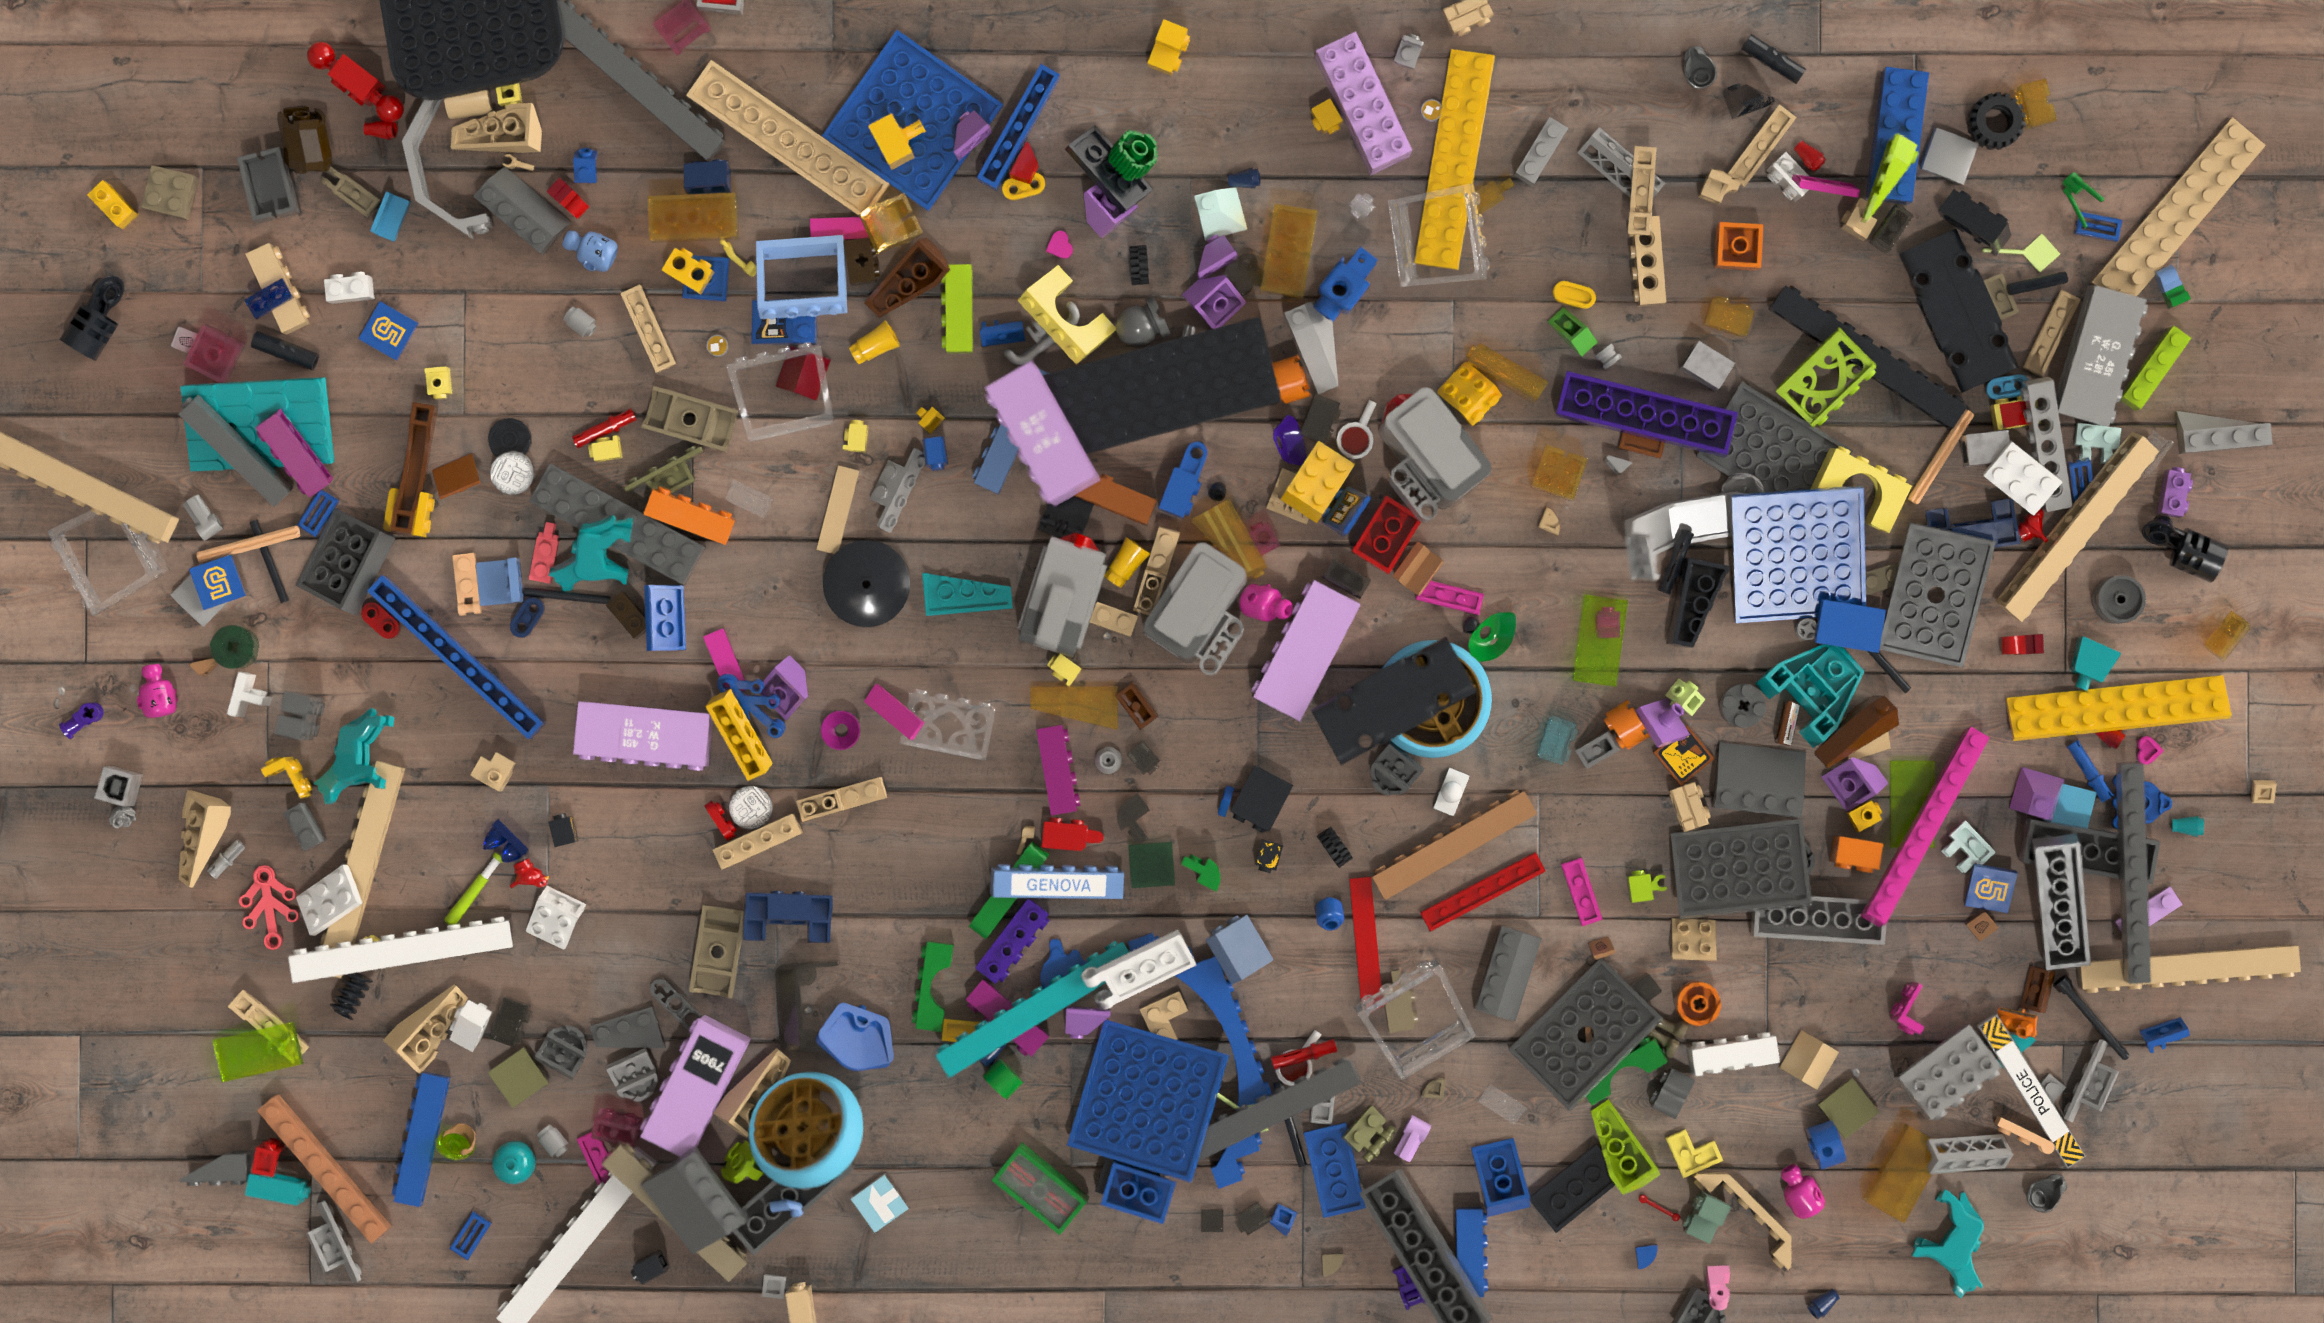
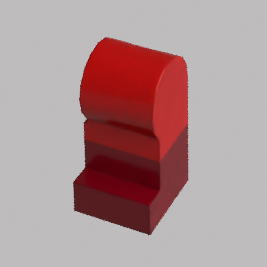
[546,177,589,219]
[2001,634,2044,655]

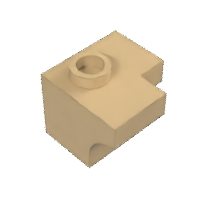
[1698,169,1741,205]
[1841,198,1877,241]
[470,752,516,791]

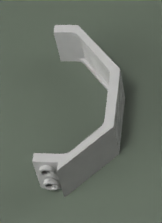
[402,99,494,240]
[1625,492,1746,581]

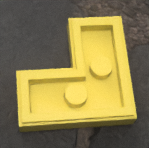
[1665,1129,1723,1178]

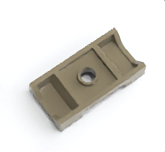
[641,386,739,453]
[689,905,744,999]

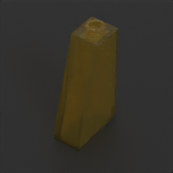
[1466,343,1548,404]
[1191,499,1267,580]

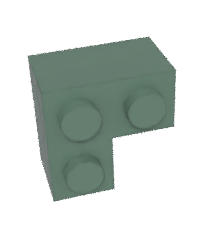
[1683,1191,1731,1244]

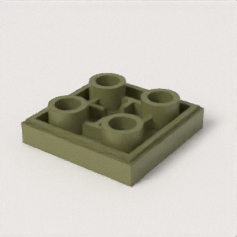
[488,1047,549,1108]
[1817,1077,1879,1139]

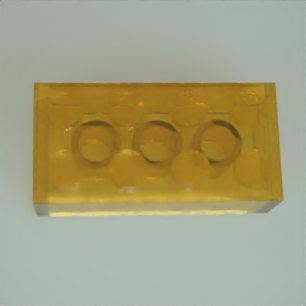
[648,193,739,243]
[1260,204,1318,299]
[1862,1124,1946,1224]

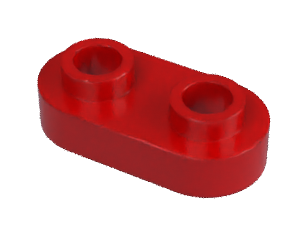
[361,603,401,639]
[704,800,737,841]

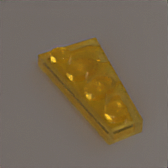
[1030,686,1118,730]

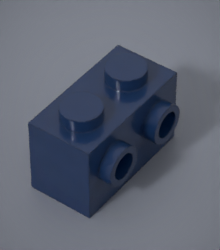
[684,159,731,197]

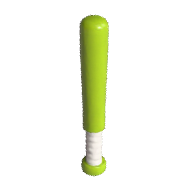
[444,852,505,925]

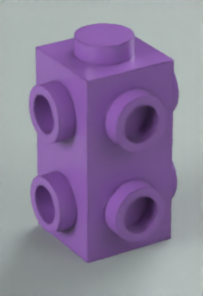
[2157,467,2193,518]

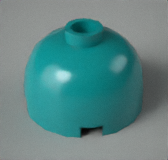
[492,1141,536,1185]

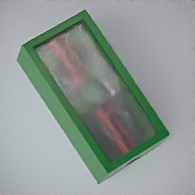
[992,1142,1089,1235]

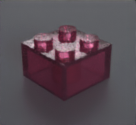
[183,324,246,383]

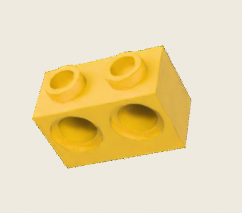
[87,180,139,229]
[662,247,715,294]

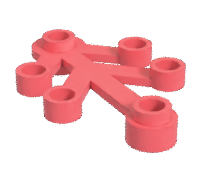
[239,865,300,950]

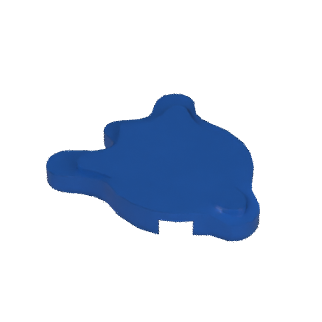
[2111,775,2172,829]
[1040,939,1088,989]

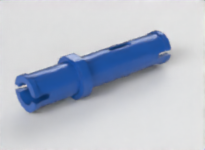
[2066,740,2113,803]

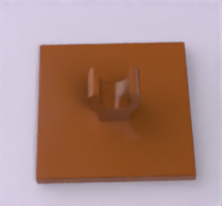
[432,453,481,500]

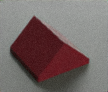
[775,346,831,401]

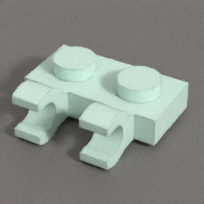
[2074,423,2121,464]
[1941,821,1996,873]

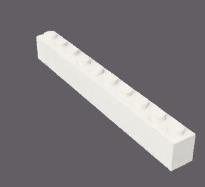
[289,917,513,982]
[496,1146,657,1323]

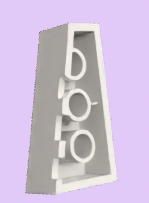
[1687,1032,1780,1076]

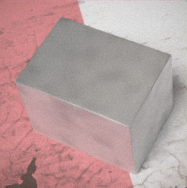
[1679,341,1735,392]
[1960,430,2010,467]
[95,766,143,807]

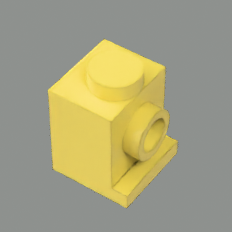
[496,83,522,106]
[424,366,452,399]
[843,420,868,453]
[588,435,623,462]
[1047,654,1082,687]

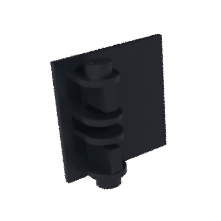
[1038,496,1094,538]

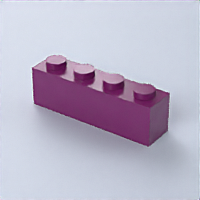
[256,409,334,498]
[1036,725,1081,815]
[966,979,1049,1057]

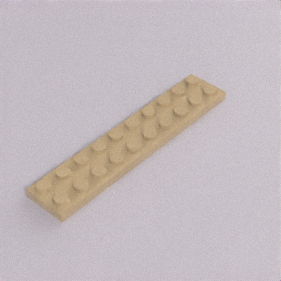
[686,60,890,220]
[2090,117,2266,297]

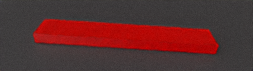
[1420,852,1546,932]
[1349,877,1383,1009]

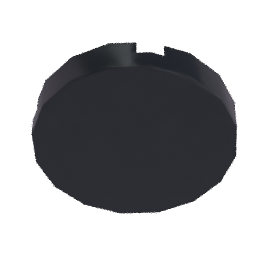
[488,418,532,457]

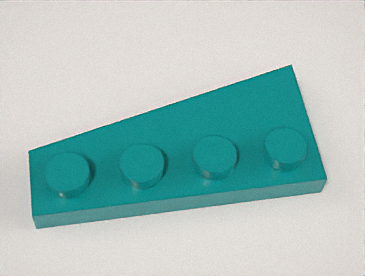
[922,573,1013,616]

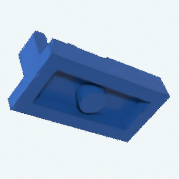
[980,320,1025,347]
[2140,1017,2190,1053]

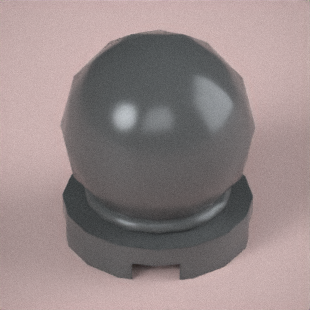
[1116,296,1171,348]

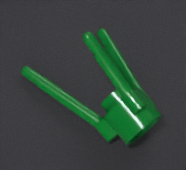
[2062,172,2105,228]

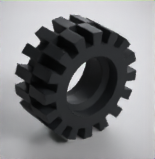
[1129,245,1149,285]
[1317,826,1353,868]

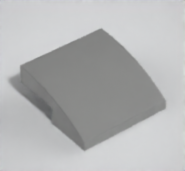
[1920,128,1978,185]
[170,563,226,627]

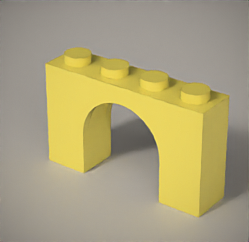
[1017,265,1116,365]
[1810,446,1912,533]

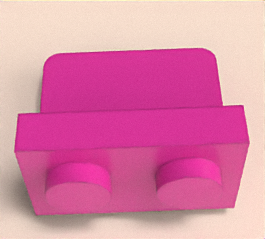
[1890,981,1925,1035]

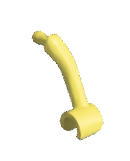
[720,239,757,277]

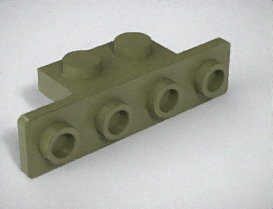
[624,445,705,494]

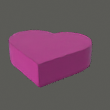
[1046,231,1073,259]
[2136,736,2164,765]

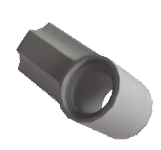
[183,494,224,541]

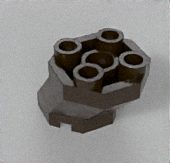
[277,106,332,174]

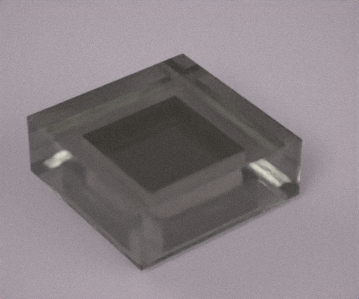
[1201,1209,1223,1232]

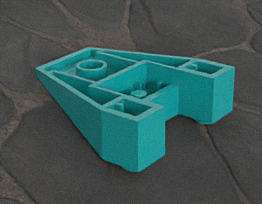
[1755,644,1864,748]

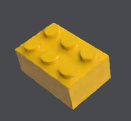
[1280,441,1355,523]

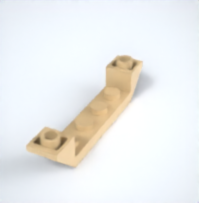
[1692,1172,1791,1270]

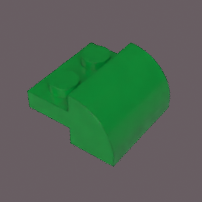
[1181,854,1221,892]

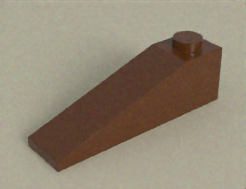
[864,237,950,318]
[1814,695,1899,768]

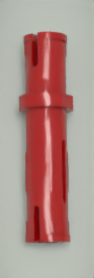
[572,408,637,449]
[1271,1039,1337,1070]

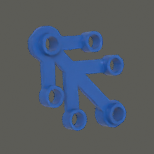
[717,674,786,738]

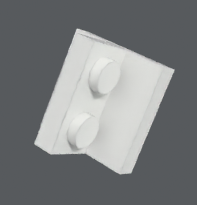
[227,672,272,717]

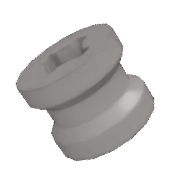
[1594,343,1622,370]
[1795,618,1817,640]

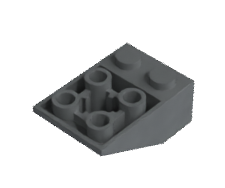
[180,1150,255,1186]

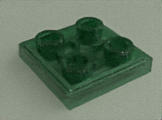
[1129,842,1175,888]

